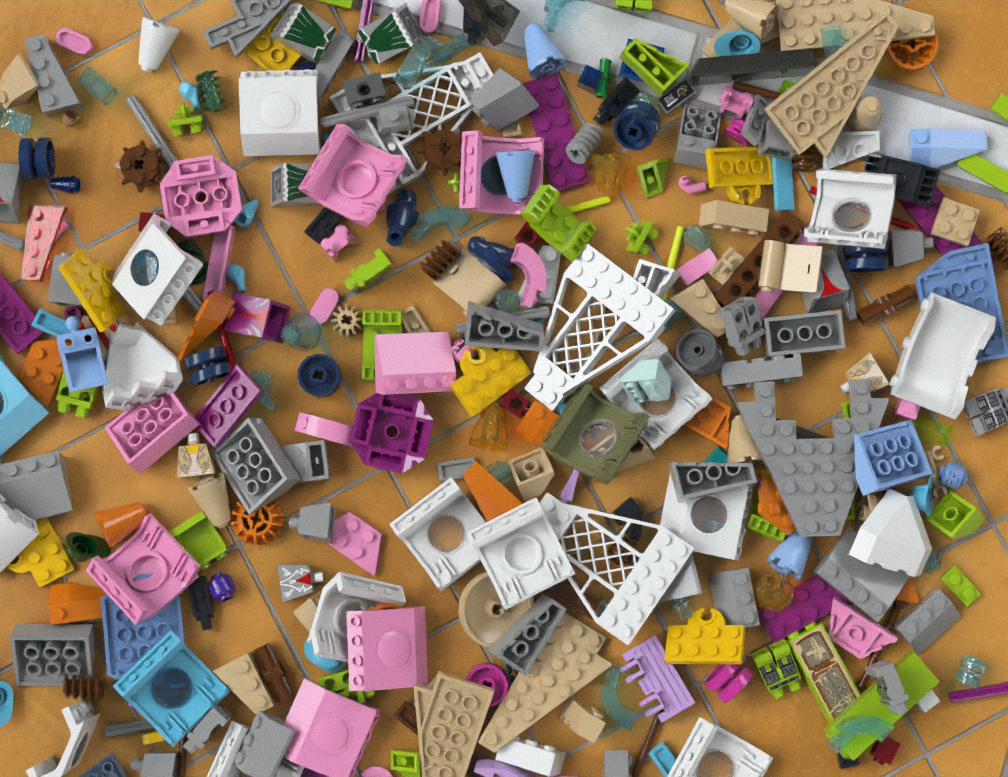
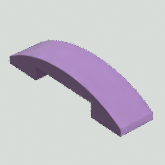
[474,759,534,777]

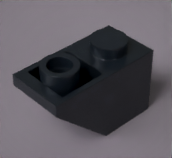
[612,497,643,541]

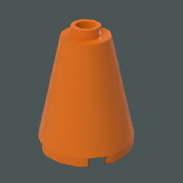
[93,502,150,548]

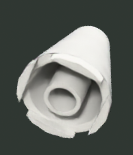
[138,17,179,73]

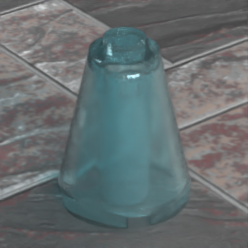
[281,313,322,352]

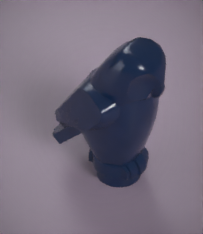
[386,189,419,247]
[467,236,518,283]

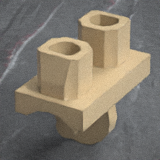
[708,247,745,285]

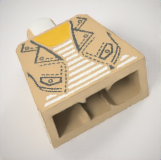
[839,353,890,395]
[177,433,217,478]

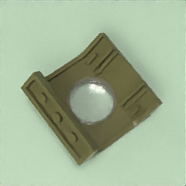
[540,382,650,485]

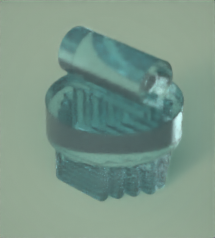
[669,597,693,620]

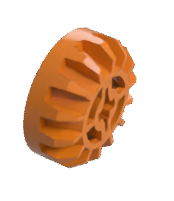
[885,31,939,72]
[231,499,284,545]

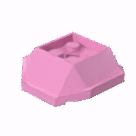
[160,155,243,238]

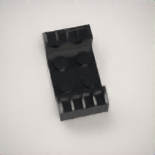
[863,153,940,209]

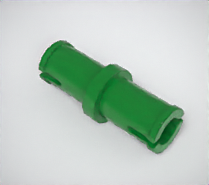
[595,58,612,99]

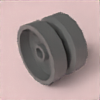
[676,329,725,377]

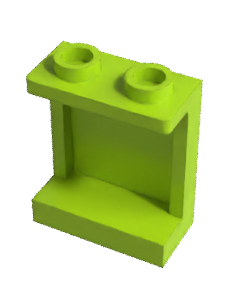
[169,511,229,572]

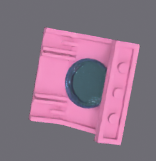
[459,130,544,216]

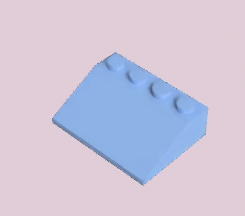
[854,420,933,496]

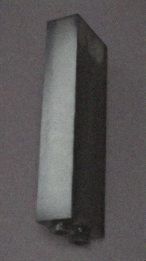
[691,48,815,86]

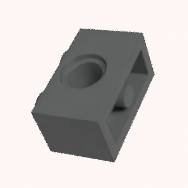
[342,72,386,109]

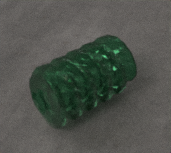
[195,70,227,113]

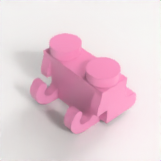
[719,86,753,120]
[320,225,358,262]

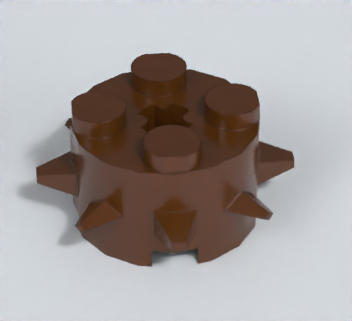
[417,123,462,176]
[115,140,168,193]

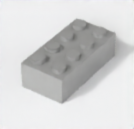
[761,310,846,358]

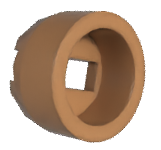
[62,111,79,128]

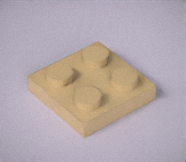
[930,198,980,247]

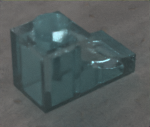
[76,66,119,106]
[251,370,279,412]

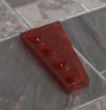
[21,205,68,282]

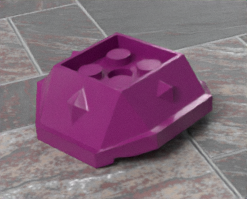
[349,393,434,474]

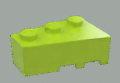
[619,38,690,97]

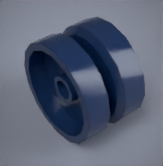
[613,100,661,150]
[18,137,56,180]
[845,242,889,272]
[184,346,232,386]
[297,354,342,397]

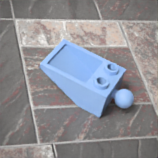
[56,316,108,392]

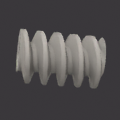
[566,123,605,164]

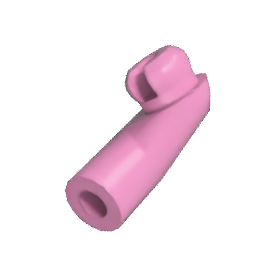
[679,176,707,194]

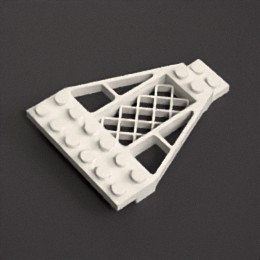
[330,52,493,196]
[524,244,676,412]
[539,492,695,645]

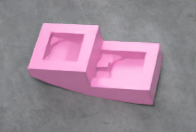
[676,248,718,286]

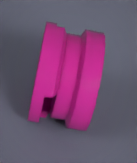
[725,118,749,146]

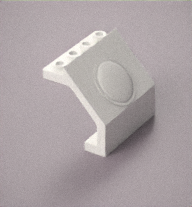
[239,69,321,156]
[467,497,575,610]
[307,572,406,662]

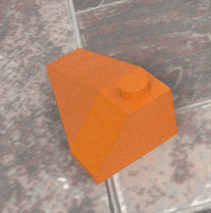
[463,461,523,522]
[48,582,106,625]

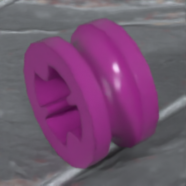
[64,306,83,320]

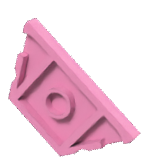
[329,512,382,576]
[828,596,898,659]

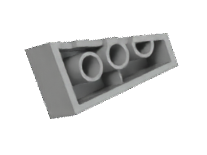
[24,34,85,117]
[465,301,544,351]
[719,353,803,390]
[669,462,757,503]
[488,595,566,676]
[603,750,632,777]

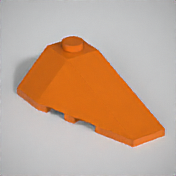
[177,290,236,361]
[514,400,599,452]

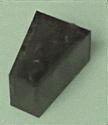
[458,0,520,47]

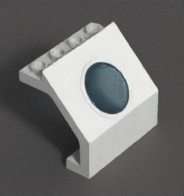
[112,214,203,326]
[26,698,101,777]

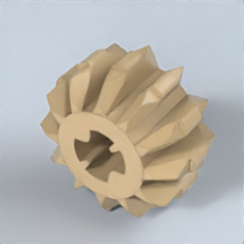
[331,304,363,337]

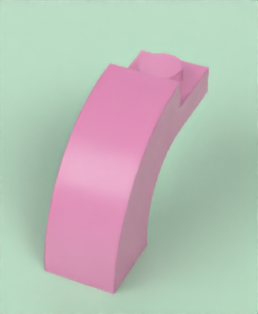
[510,243,546,308]
[294,412,353,447]

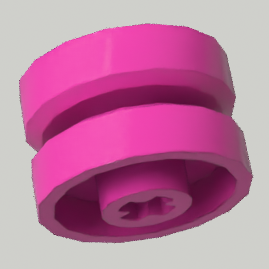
[466,662,508,707]
[704,664,754,704]

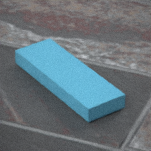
[772,157,794,211]

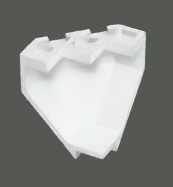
[102,323,183,411]
[849,488,932,577]

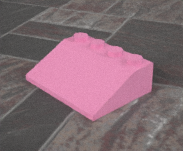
[375,332,456,395]
[105,392,200,474]

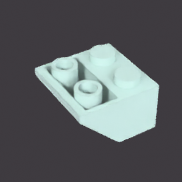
[619,359,672,403]

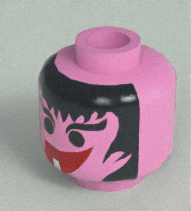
[451,336,478,364]

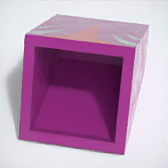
[224,293,290,343]

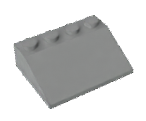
[211,417,300,515]
[0,451,73,520]
[813,527,910,622]
[10,624,95,686]

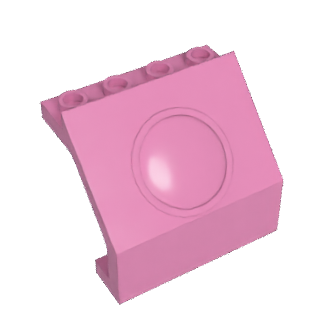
[298,124,408,228]
[86,513,201,625]
[347,606,428,691]
[283,679,381,777]

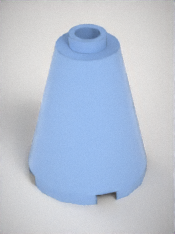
[524,23,566,79]
[496,150,535,202]
[766,530,814,580]

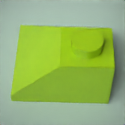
[925,490,985,539]

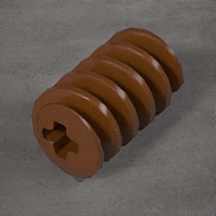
[791,144,819,173]
[986,226,1008,270]
[420,240,461,282]
[63,673,106,701]

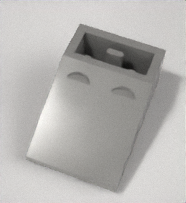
[673,104,721,169]
[280,440,331,483]

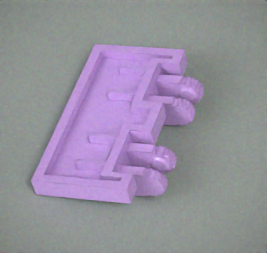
[620,635,695,723]

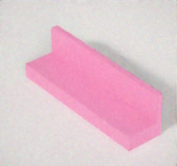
[203,225,236,300]

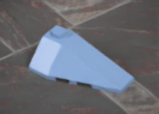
[908,128,987,168]

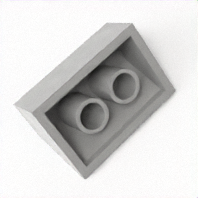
[708,567,760,628]
[893,588,961,655]
[233,711,295,777]

